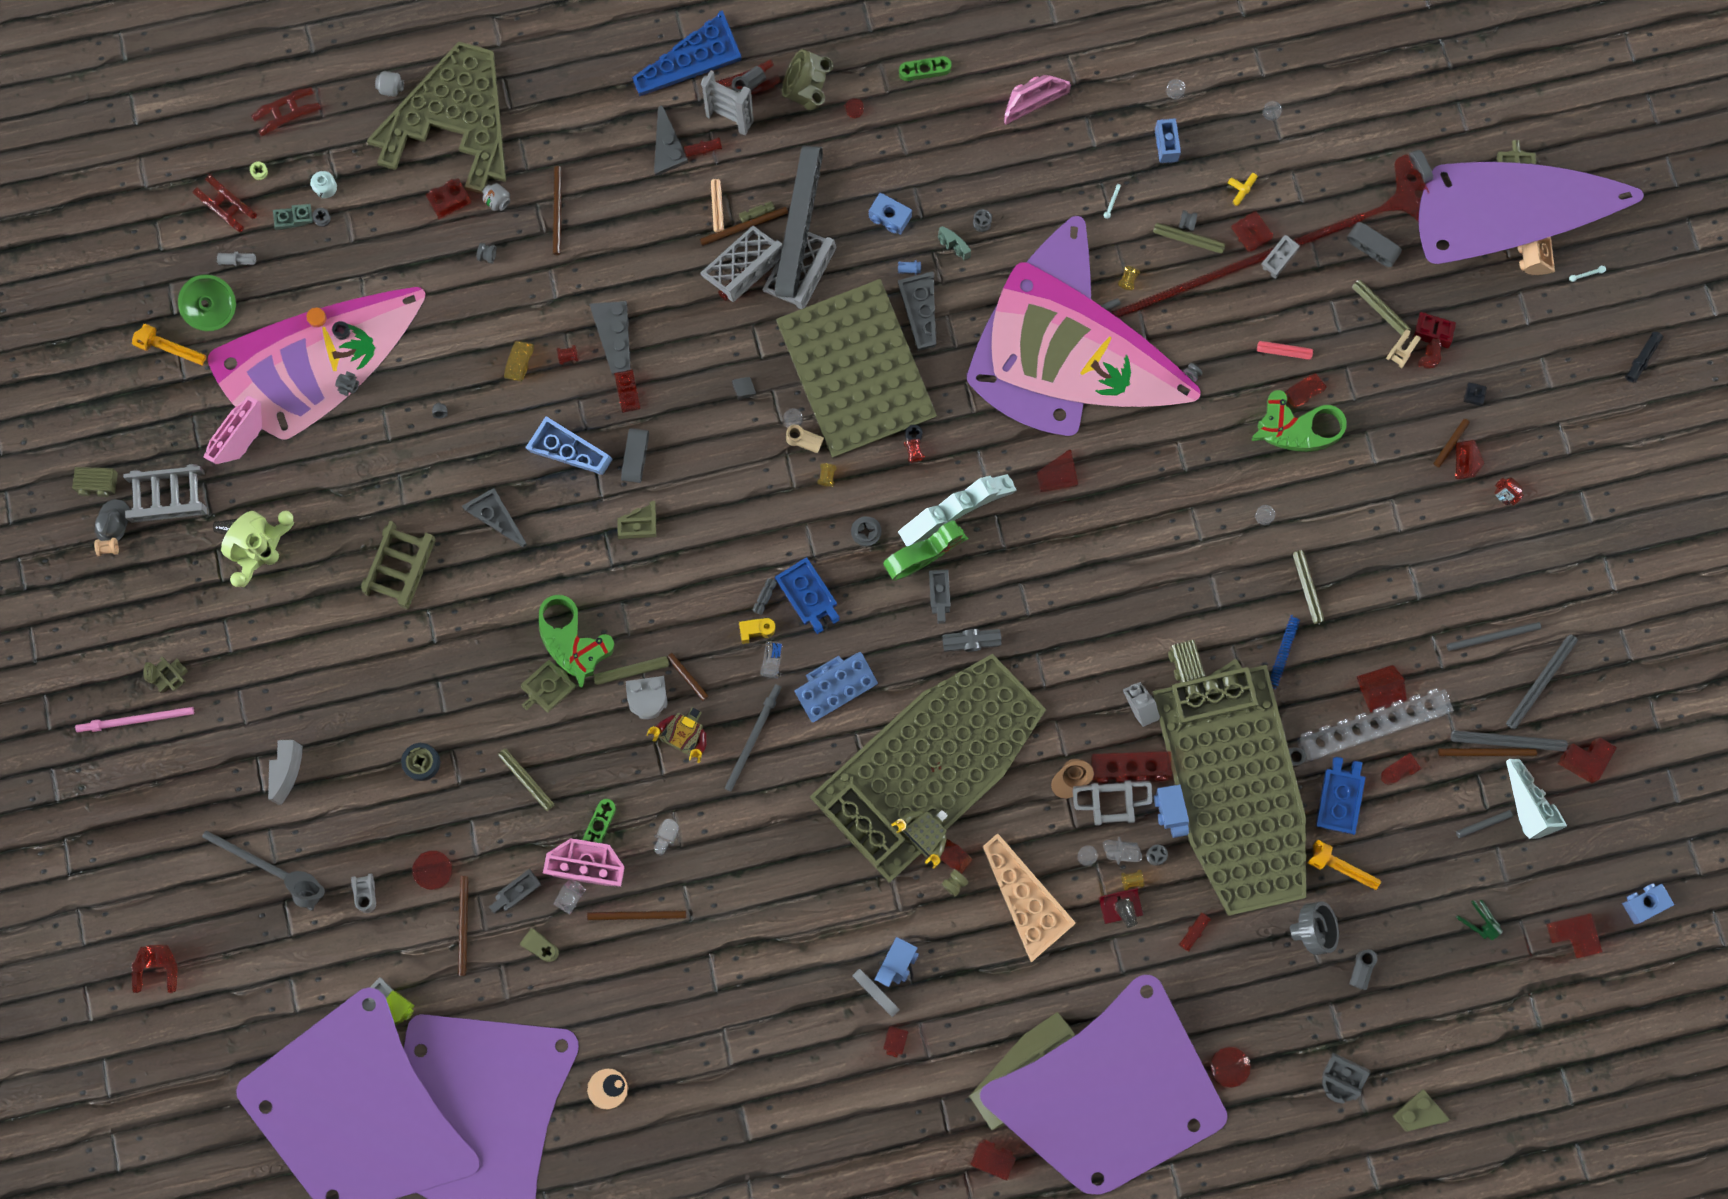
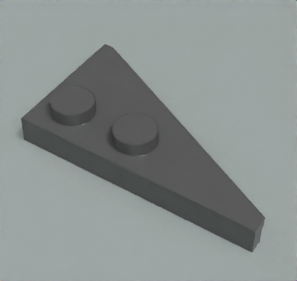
[654,106,688,176]
[462,488,527,547]

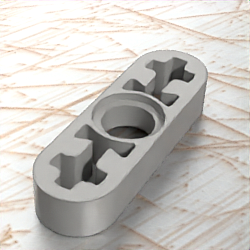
[852,969,900,1017]

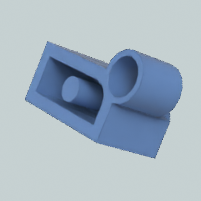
[1153,785,1189,838]
[875,937,919,987]

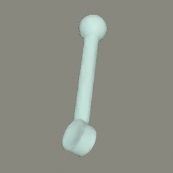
[1104,184,1121,219]
[1569,266,1606,282]

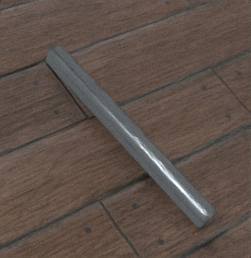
[1506,634,1578,729]
[1451,730,1568,751]

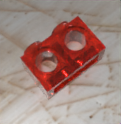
[426,178,471,220]

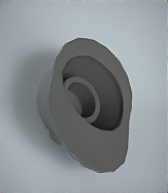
[95,500,130,541]
[284,871,325,911]

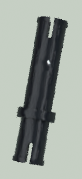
[1625,331,1664,383]

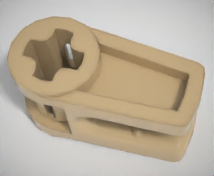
[1386,329,1421,368]

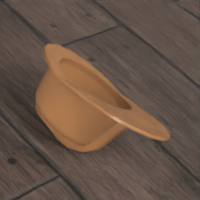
[1051,759,1094,798]

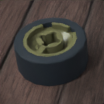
[401,743,440,781]

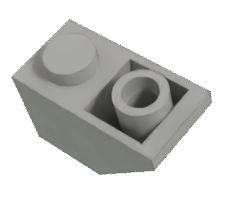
[1123,682,1160,727]

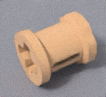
[94,538,119,556]

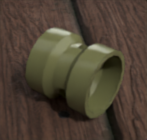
[941,869,969,897]

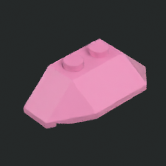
[1004,75,1071,124]
[204,396,262,464]
[543,838,625,887]

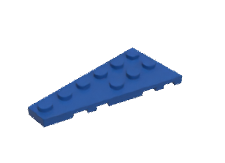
[633,10,742,96]

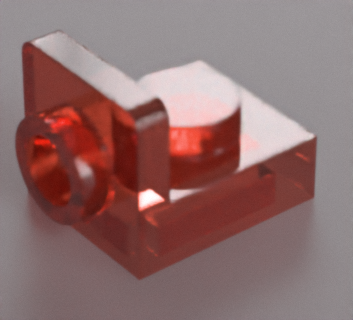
[1418,339,1441,369]
[883,1026,909,1057]

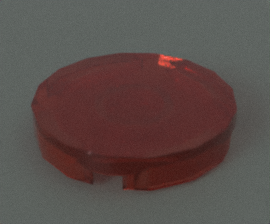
[412,851,452,890]

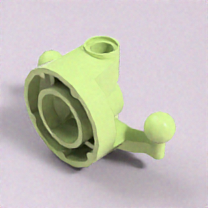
[221,511,294,587]

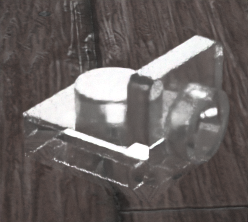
[553,880,586,914]

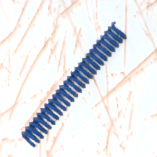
[1270,615,1300,689]

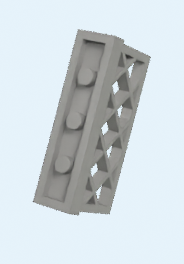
[701,226,783,302]
[763,232,837,309]

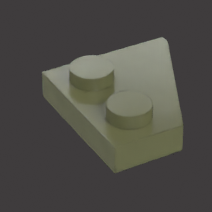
[617,501,657,539]
[1392,1089,1450,1131]

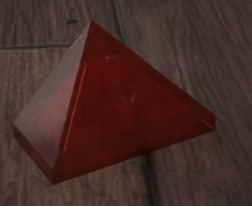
[1456,440,1485,480]
[940,839,973,874]

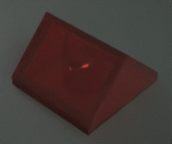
[1357,665,1407,713]

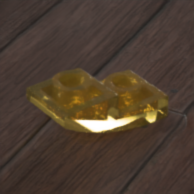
[504,341,534,381]

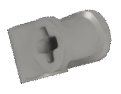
[351,873,376,913]

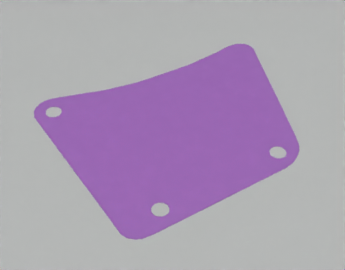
[980,975,1227,1194]
[236,988,479,1199]
[404,1014,579,1199]

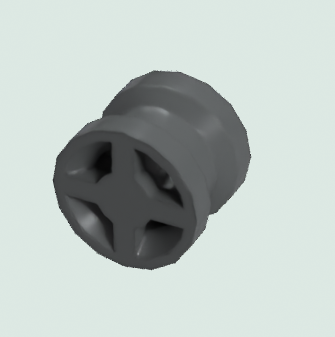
[973,209,992,232]
[1179,210,1198,231]
[477,243,497,264]
[1146,844,1168,866]

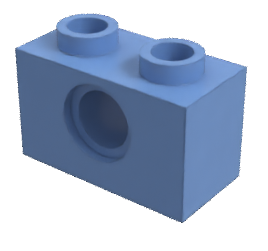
[1155,118,1181,163]
[869,193,912,235]
[1622,883,1674,924]

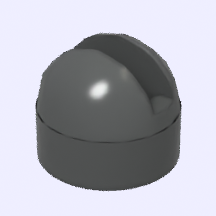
[432,402,448,419]

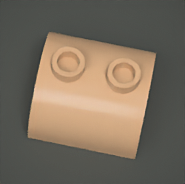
[1517,237,1555,275]

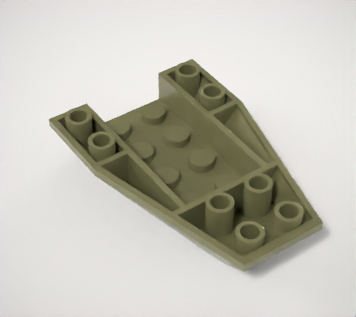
[969,1012,1076,1130]

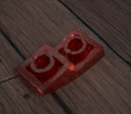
[614,369,641,413]
[1285,373,1327,408]

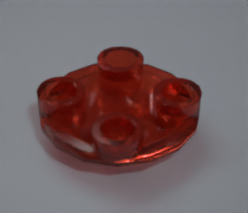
[1211,1047,1251,1088]

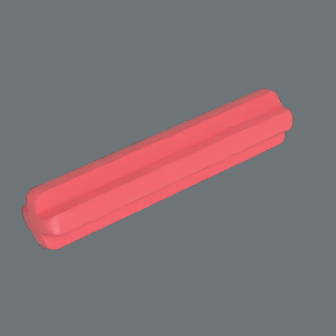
[1257,341,1313,360]

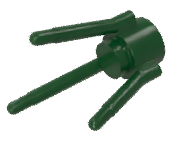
[1456,900,1503,941]

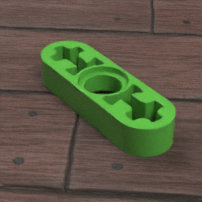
[899,56,951,81]
[582,799,616,843]

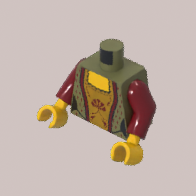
[646,707,707,763]

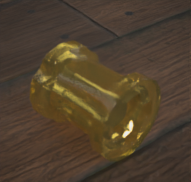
[1118,266,1140,290]
[817,463,837,486]
[1121,870,1144,890]

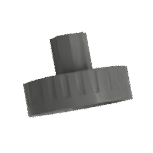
[1290,901,1339,955]

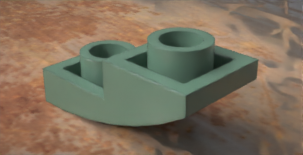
[273,204,313,230]
[938,226,971,261]

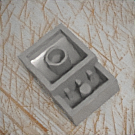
[268,740,303,805]

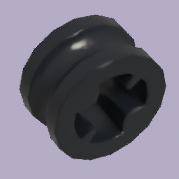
[332,321,351,340]
[905,425,922,443]

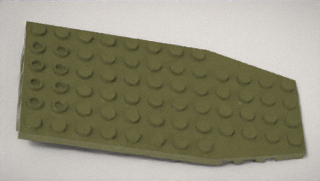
[810,654,1046,883]
[1152,665,1306,916]

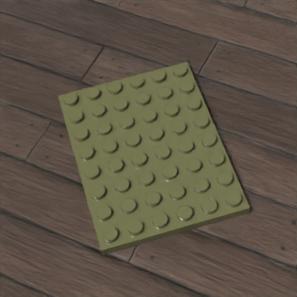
[776,279,937,458]

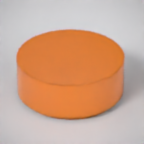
[306,308,326,327]

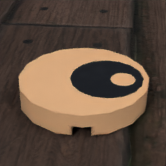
[587,1069,628,1109]

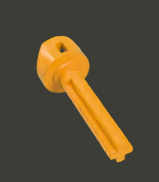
[132,324,206,365]
[1307,840,1381,890]

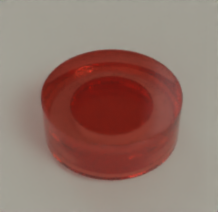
[846,98,864,118]

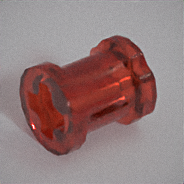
[557,345,579,365]
[904,439,924,463]

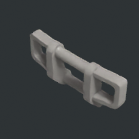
[1073,780,1152,826]

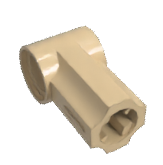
[786,424,824,454]

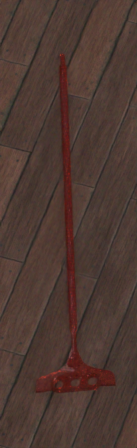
[1111,153,1430,318]

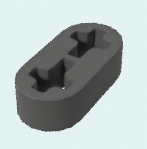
[1409,149,1433,184]

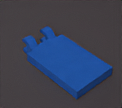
[774,557,840,634]
[1315,757,1366,835]

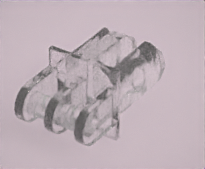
[654,819,679,856]
[1103,837,1142,864]

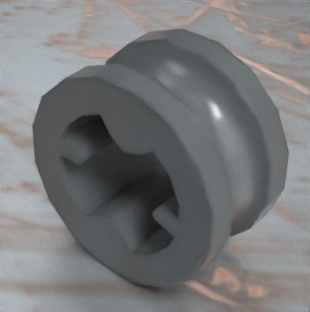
[312,208,331,227]
[1184,363,1203,382]

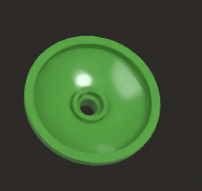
[178,275,236,331]

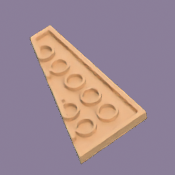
[983,833,1076,962]

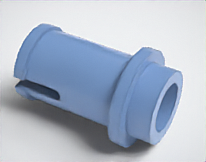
[898,260,921,275]

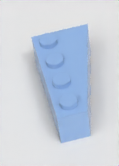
[526,417,613,475]

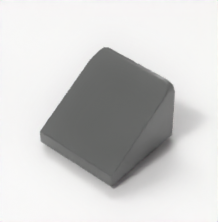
[732,377,756,400]

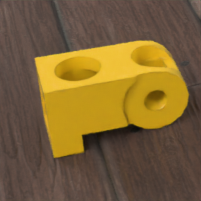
[739,618,775,644]

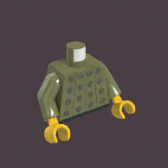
[891,809,948,869]

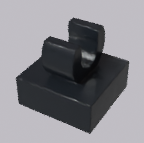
[1463,382,1487,406]

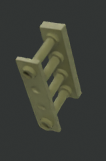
[361,521,436,610]

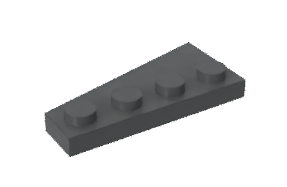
[898,271,936,351]
[590,301,631,376]

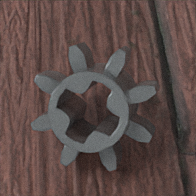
[335,371,359,396]

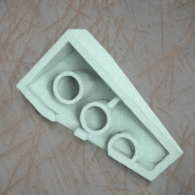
[1506,759,1567,839]

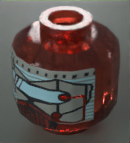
[1495,477,1524,506]

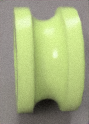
[250,162,268,180]

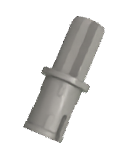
[217,252,256,266]

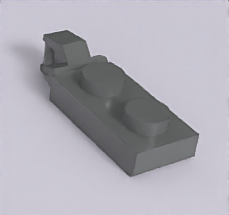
[929,570,950,624]
[489,869,542,914]

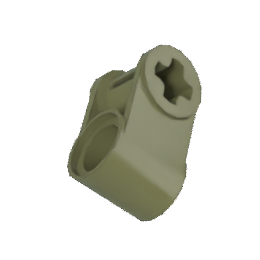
[520,928,559,962]

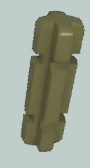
[739,201,775,223]

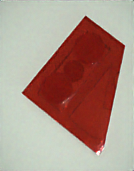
[1037,450,1078,492]

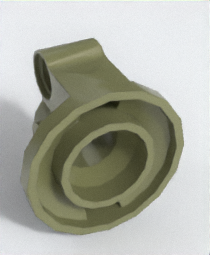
[782,49,833,111]

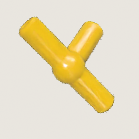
[1228,173,1258,206]

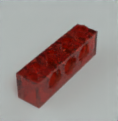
[1091,751,1172,783]

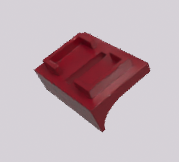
[1413,312,1456,349]
[1098,888,1143,924]

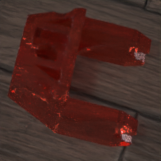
[131,945,177,993]

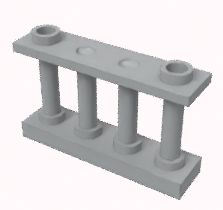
[701,70,754,135]
[123,464,207,523]

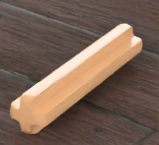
[711,179,724,232]

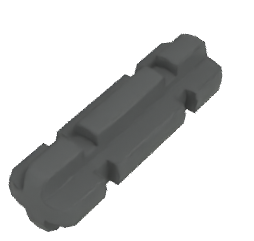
[753,578,776,615]

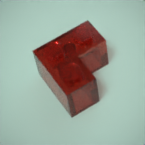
[1557,737,1617,784]
[1546,914,1603,958]
[969,1139,1016,1181]

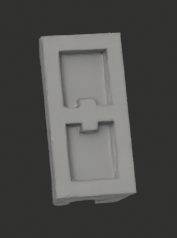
[1261,235,1300,279]

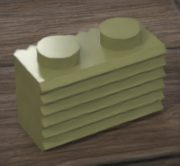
[72,467,118,497]
[1168,640,1205,683]

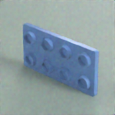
[795,652,878,722]

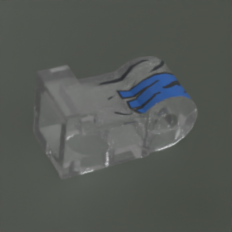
[760,641,782,679]

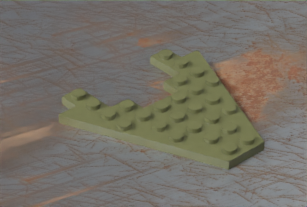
[367,42,506,194]

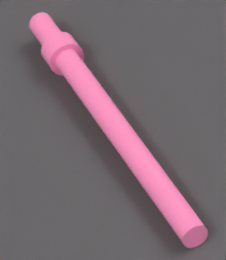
[75,707,194,733]

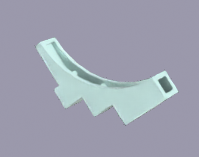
[898,474,1017,546]

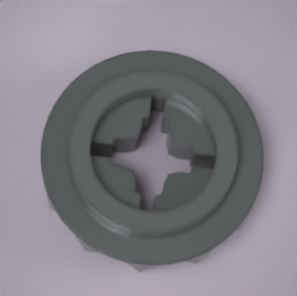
[851,516,881,547]

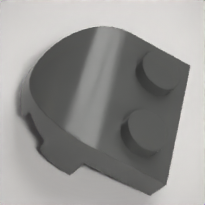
[1322,1053,1370,1103]

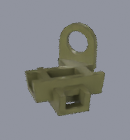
[144,656,188,693]

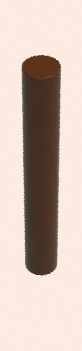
[1433,418,1470,467]
[667,653,709,701]

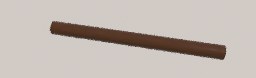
[553,166,562,255]
[700,207,788,246]
[1438,748,1537,756]
[458,876,468,976]
[587,911,686,920]

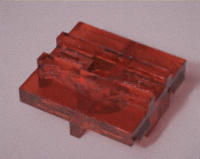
[1231,211,1274,252]

